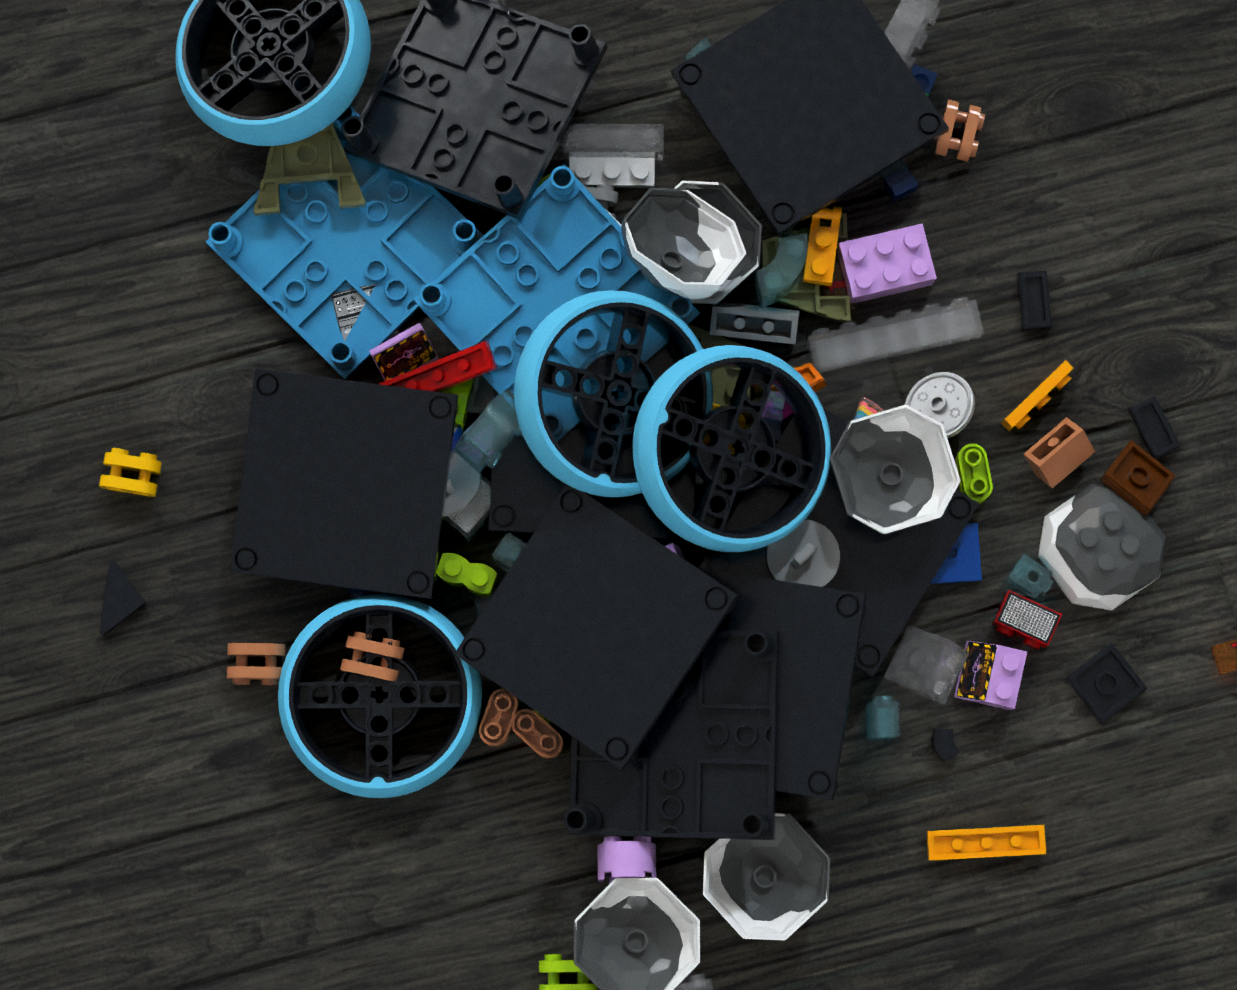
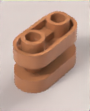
[934,99,985,162]
[340,632,405,681]
[227,643,286,685]
[479,688,519,747]
[512,709,563,759]

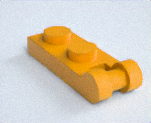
[803,206,842,286]

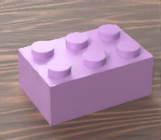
[836,223,937,304]

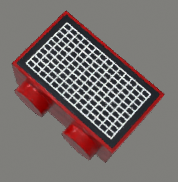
[992,590,1062,650]

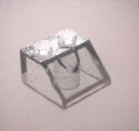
[884,625,970,705]

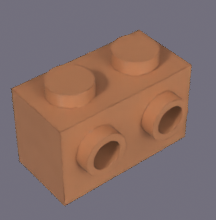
[1023,417,1096,488]

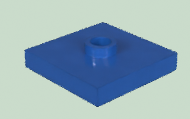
[930,523,982,584]

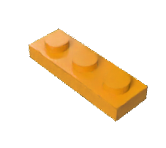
[1001,360,1074,431]

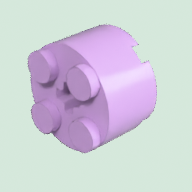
[597,836,657,884]

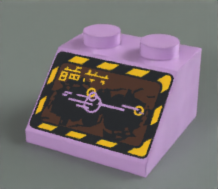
[369,323,439,381]
[954,641,1027,710]

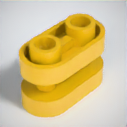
[99,448,162,497]

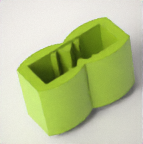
[436,553,498,597]

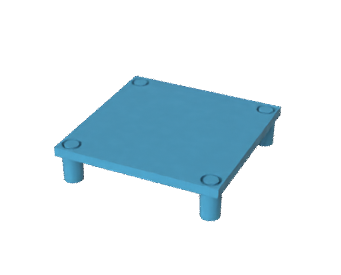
[206,105,484,380]
[413,164,700,443]

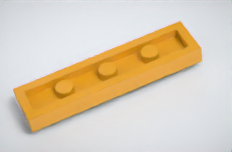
[926,825,1046,861]

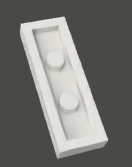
[569,157,655,188]

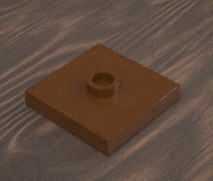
[1100,440,1176,516]

